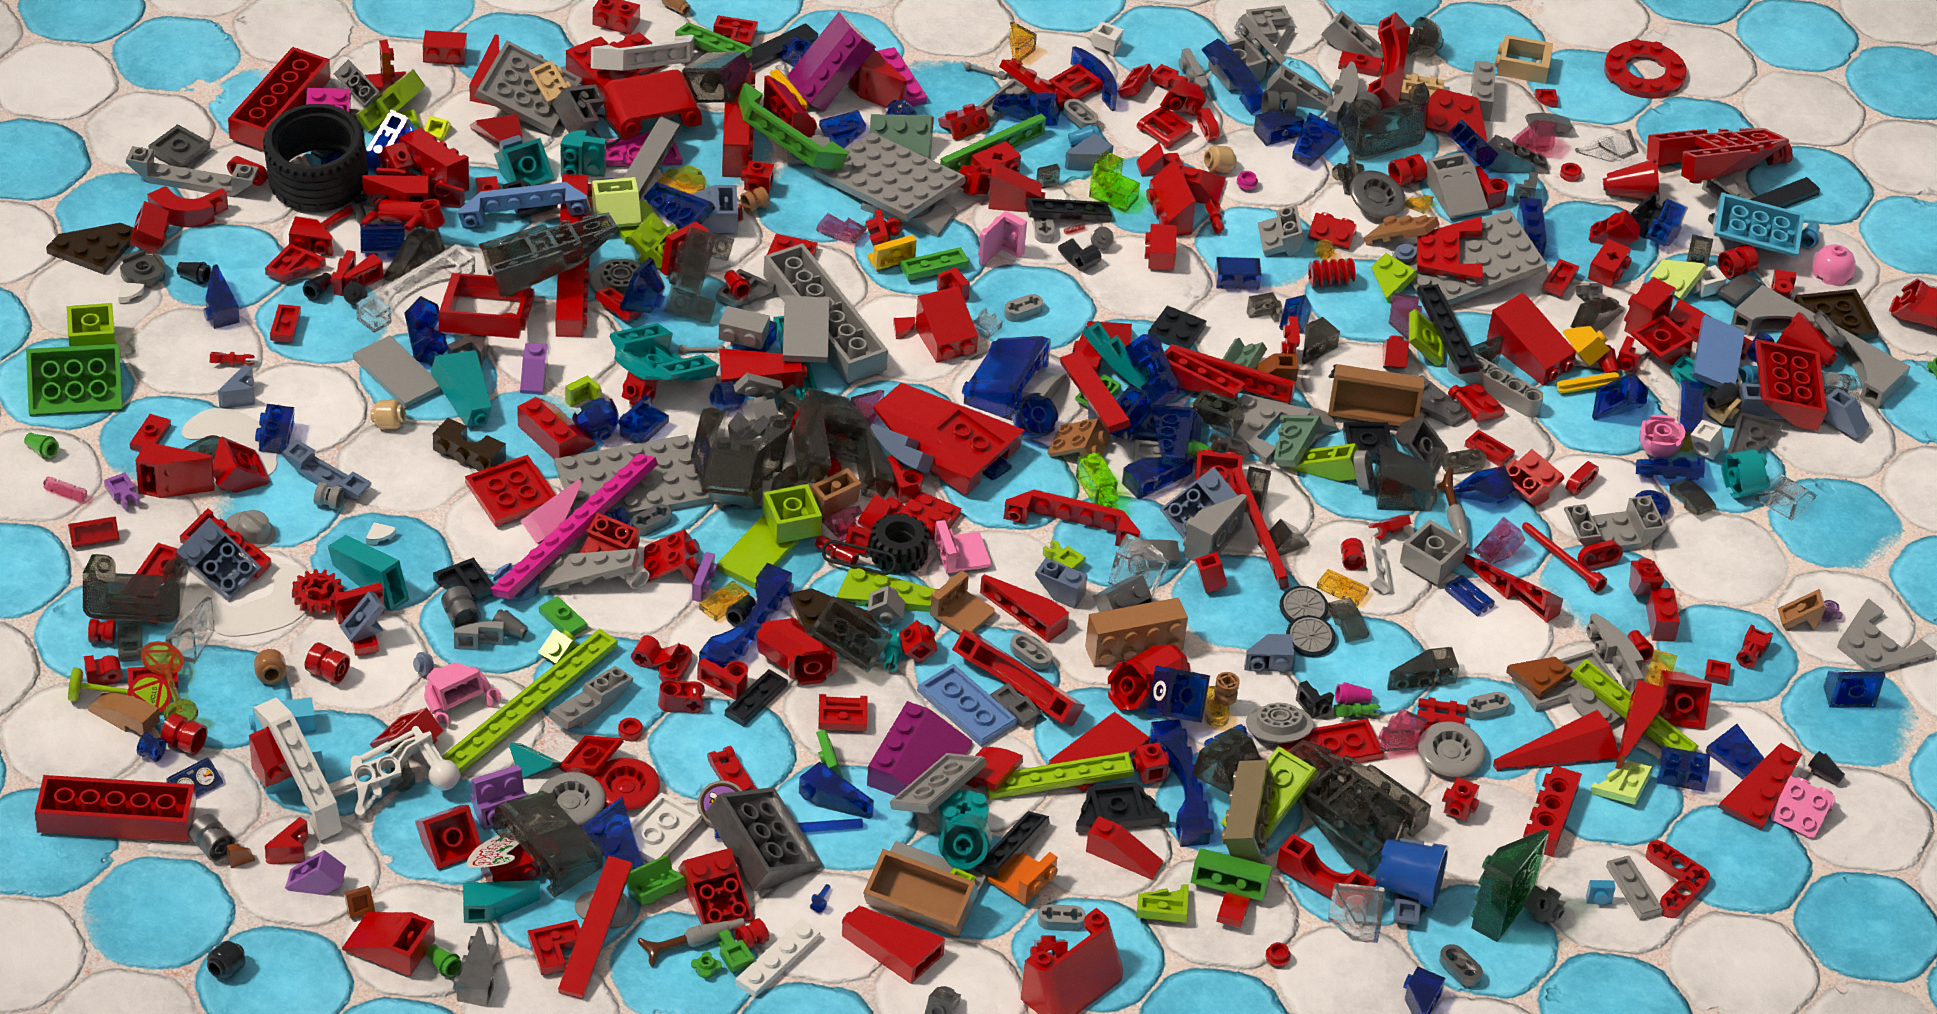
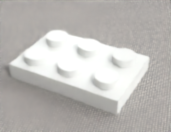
[617,792,701,862]

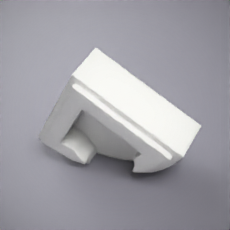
[118,282,145,303]
[366,522,396,545]

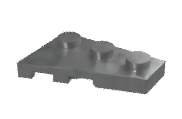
[1419,375,1469,427]
[1725,411,1783,461]

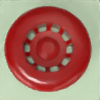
[593,758,660,810]

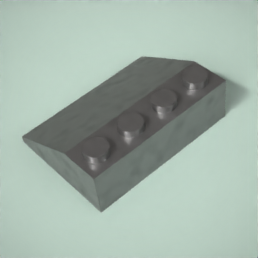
[705,787,823,891]

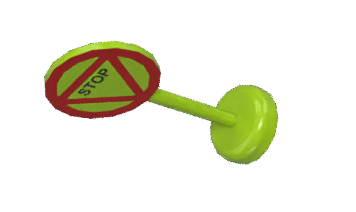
[68,667,172,713]

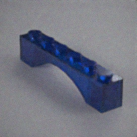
[699,563,794,668]
[1149,719,1214,847]

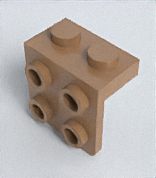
[1047,418,1110,469]
[930,570,995,634]

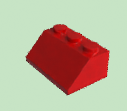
[763,75,817,138]
[1146,160,1196,236]
[517,397,596,459]

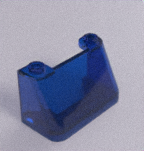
[962,336,1051,421]

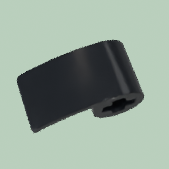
[1058,238,1102,271]

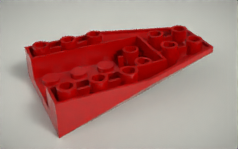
[873,382,1025,496]

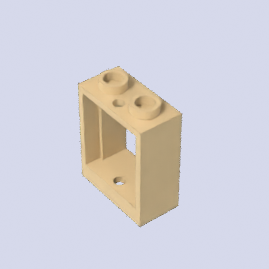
[1495,35,1554,84]

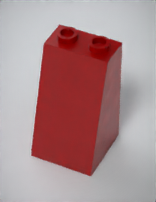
[1486,292,1576,386]

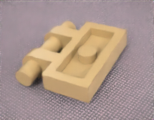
[1400,73,1445,102]

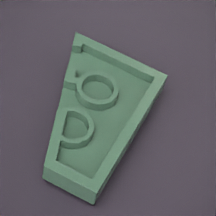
[869,114,934,159]
[1274,415,1323,467]

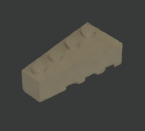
[1222,760,1273,864]

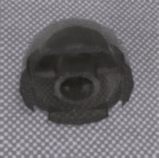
[1407,16,1444,59]

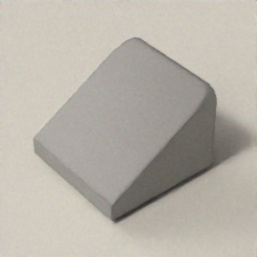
[1310,407,1337,434]

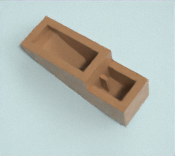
[87,693,160,736]

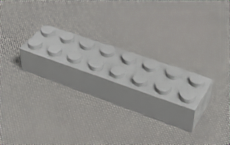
[763,243,888,383]

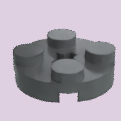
[120,251,165,287]

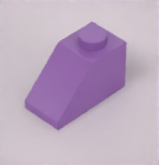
[520,343,548,395]
[285,850,346,895]

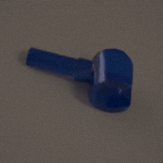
[810,884,831,914]

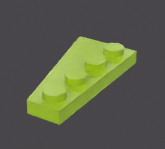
[836,567,936,612]

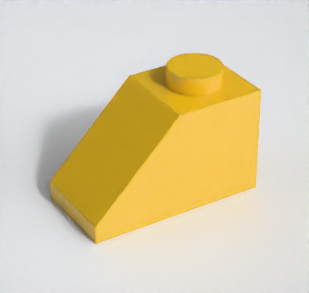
[1563,326,1610,366]

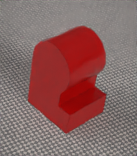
[1771,269,1796,300]
[83,655,123,686]

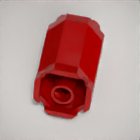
[1889,278,1937,330]
[757,618,837,685]
[1108,645,1191,710]

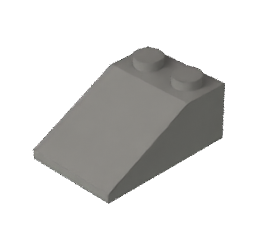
[1183,494,1247,562]

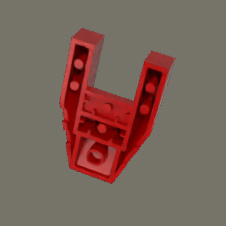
[1646,128,1789,184]

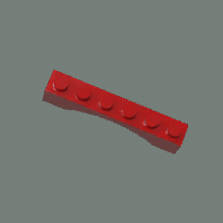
[1368,12,1411,113]
[952,629,1085,726]

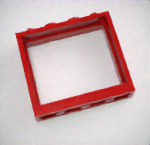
[439,272,535,339]

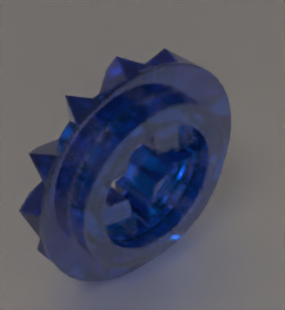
[1635,490,1670,518]

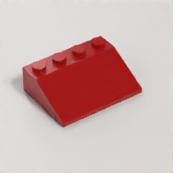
[1755,339,1827,431]

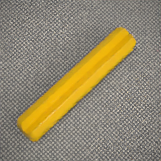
[770,69,809,110]
[1556,372,1620,394]

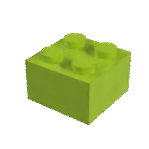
[66,303,116,346]
[763,484,822,544]

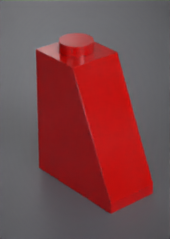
[988,163,1046,212]

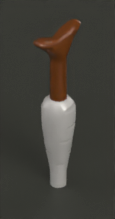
[1437,468,1471,553]
[638,918,745,967]

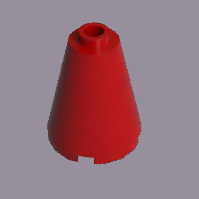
[1603,159,1660,201]
[1776,311,1838,368]

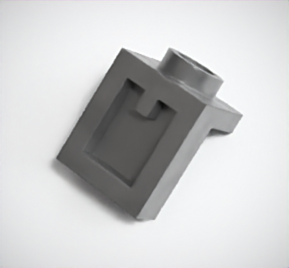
[1513,172,1538,205]

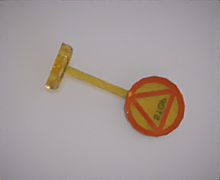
[141,641,198,722]

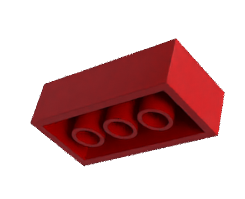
[566,36,640,108]

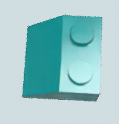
[494,138,554,186]

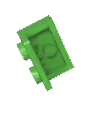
[626,855,687,905]

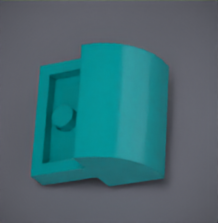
[560,130,606,177]

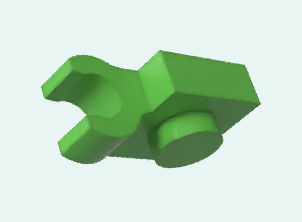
[717,929,755,973]

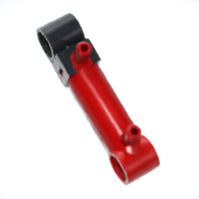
[350,194,445,232]

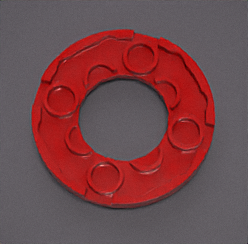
[1604,39,1687,99]

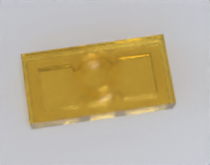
[1316,569,1369,607]
[699,580,750,621]
[1645,649,1677,686]

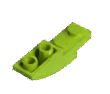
[355,69,426,132]

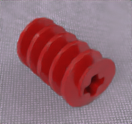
[1308,258,1356,287]

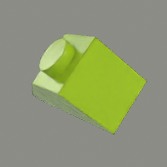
[1289,443,1358,481]

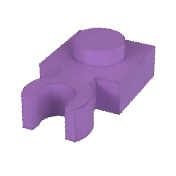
[104,472,139,510]

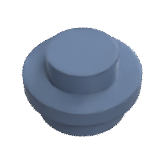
[1395,244,1417,264]
[413,652,434,676]

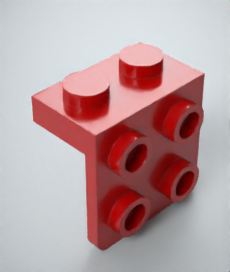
[644,529,700,583]

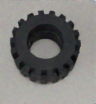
[870,513,929,574]

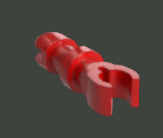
[1205,199,1224,234]
[209,352,255,365]

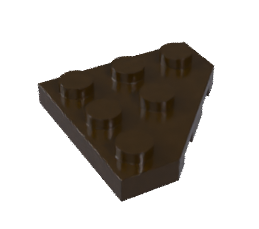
[46,223,134,275]
[1794,289,1879,340]
[789,588,879,646]

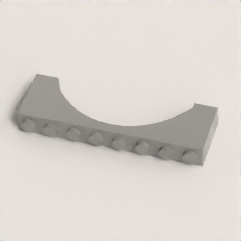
[1731,285,1911,408]

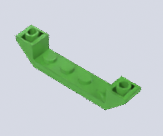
[738,83,849,170]

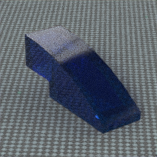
[1677,379,1704,439]

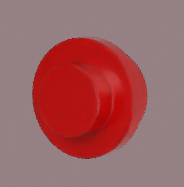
[1265,942,1291,966]

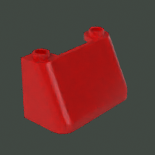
[604,70,702,140]
[1020,907,1123,1014]

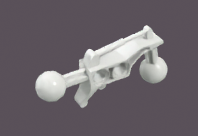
[302,726,460,819]

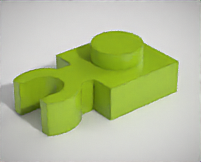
[1042,540,1086,570]

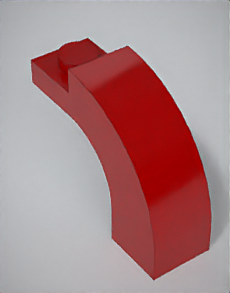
[147,186,228,227]

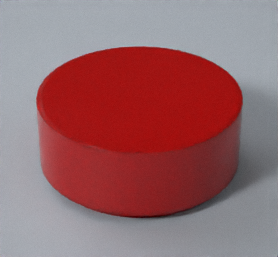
[1560,163,1582,182]
[618,718,643,741]

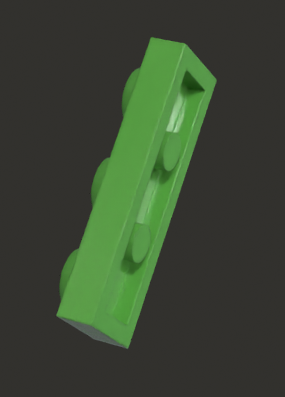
[900,247,969,281]

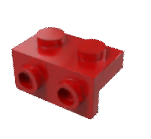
[938,103,990,140]
[1308,212,1357,250]

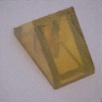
[1008,22,1037,61]

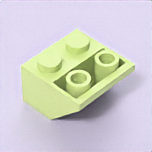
[592,177,641,229]

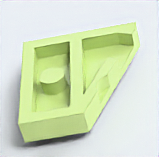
[1649,259,1708,300]
[1591,761,1652,805]

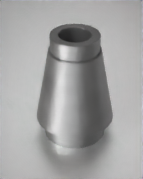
[492,609,529,639]

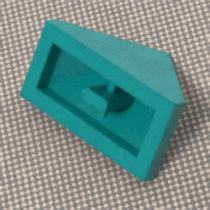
[509,742,561,778]

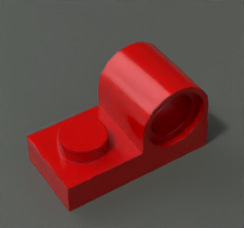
[1475,166,1509,209]
[884,455,923,504]
[697,658,748,700]

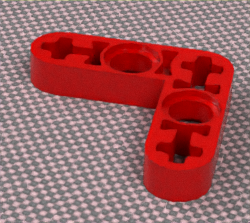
[1646,840,1710,918]

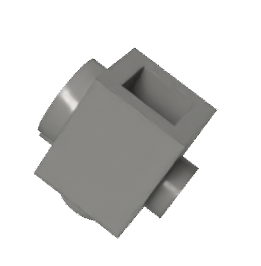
[868,586,905,627]

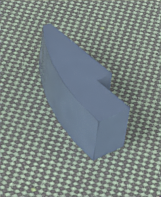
[870,424,934,474]

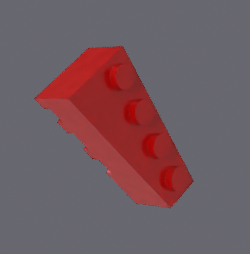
[399,128,469,192]

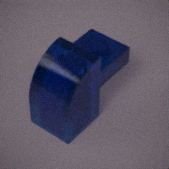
[1645,198,1688,246]

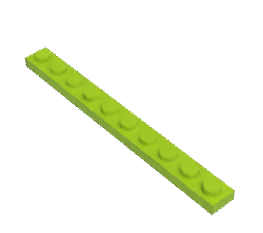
[441,629,618,774]

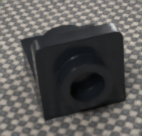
[1295,680,1334,718]

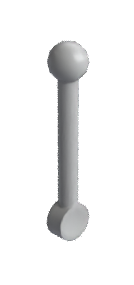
[964,62,1005,80]
[679,345,725,354]

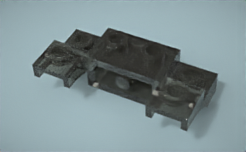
[664,227,734,323]

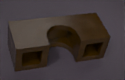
[432,418,506,471]

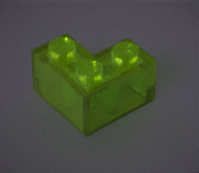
[1089,151,1140,213]

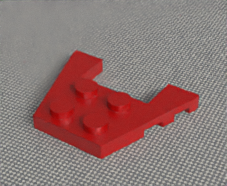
[1417,217,1483,283]

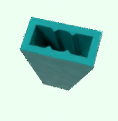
[430,350,492,427]
[328,535,409,611]

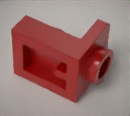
[937,267,970,300]
[1617,336,1641,374]

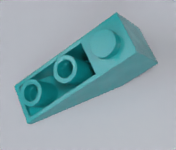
[463,880,540,923]

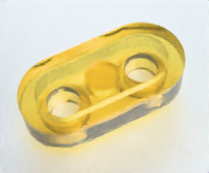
[1203,686,1230,727]

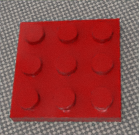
[465,455,556,527]

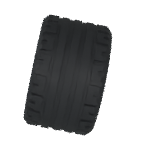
[263,104,369,212]

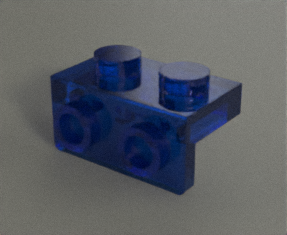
[619,395,669,444]

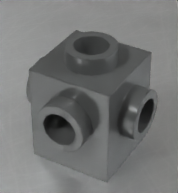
[1522,885,1566,924]

